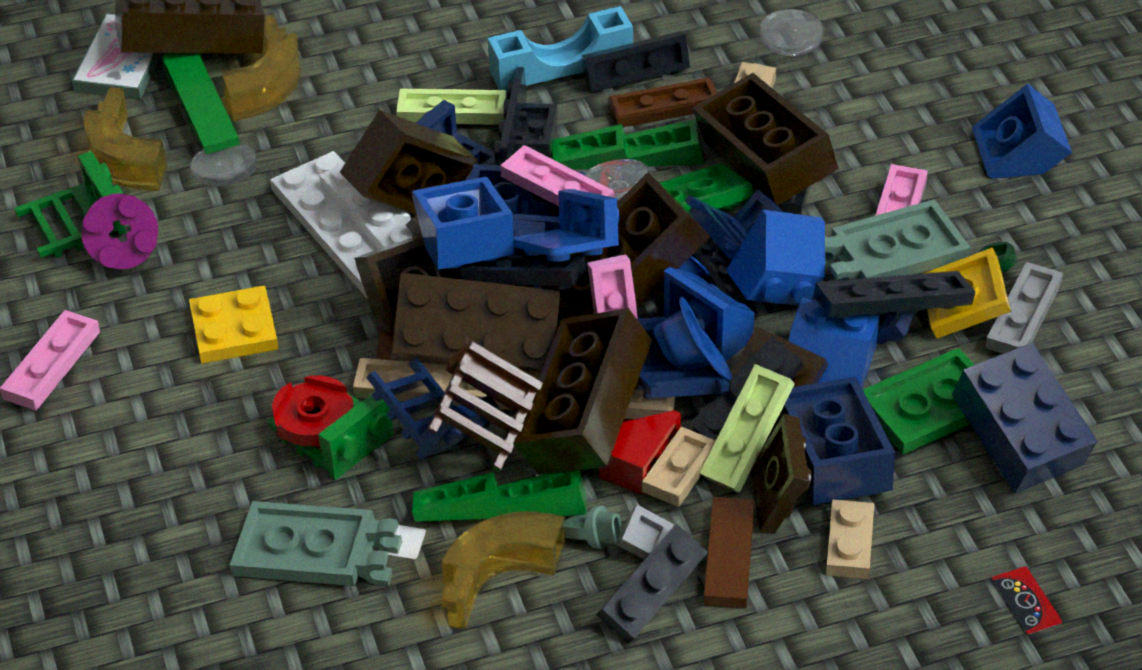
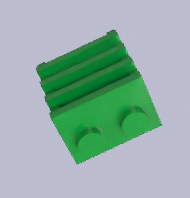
[14,151,126,258]
[267,392,394,480]

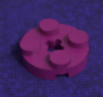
[81,193,158,269]

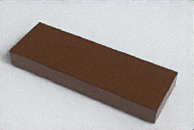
[608,77,718,128]
[704,497,755,608]

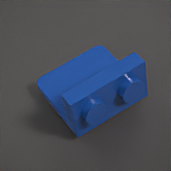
[513,189,619,261]

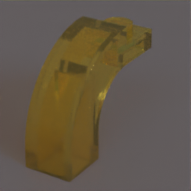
[221,15,301,121]
[84,88,167,191]
[442,512,565,629]

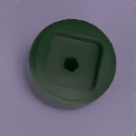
[978,242,1017,273]

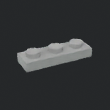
[986,262,1063,354]

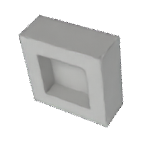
[617,505,674,559]

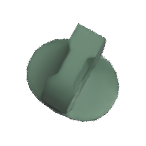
[555,505,623,549]

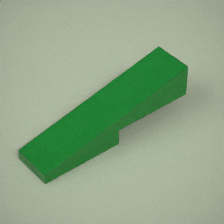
[161,53,240,155]
[552,119,705,170]
[412,470,587,522]

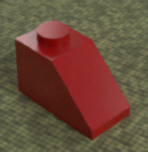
[599,410,681,495]

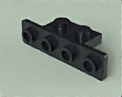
[494,67,558,165]

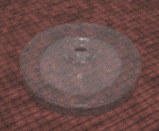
[760,9,823,56]
[191,143,258,186]
[585,159,648,198]

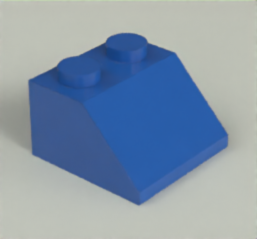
[972,84,1072,179]
[412,177,514,270]
[726,210,825,306]
[664,267,754,361]
[789,298,879,388]

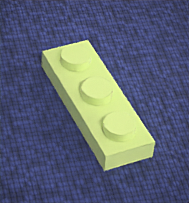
[396,89,507,125]
[700,364,794,493]

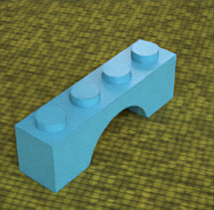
[488,6,633,90]

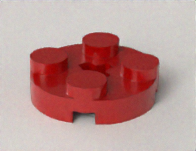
[272,375,354,449]

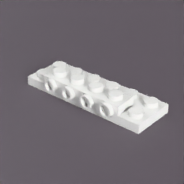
[270,151,415,298]

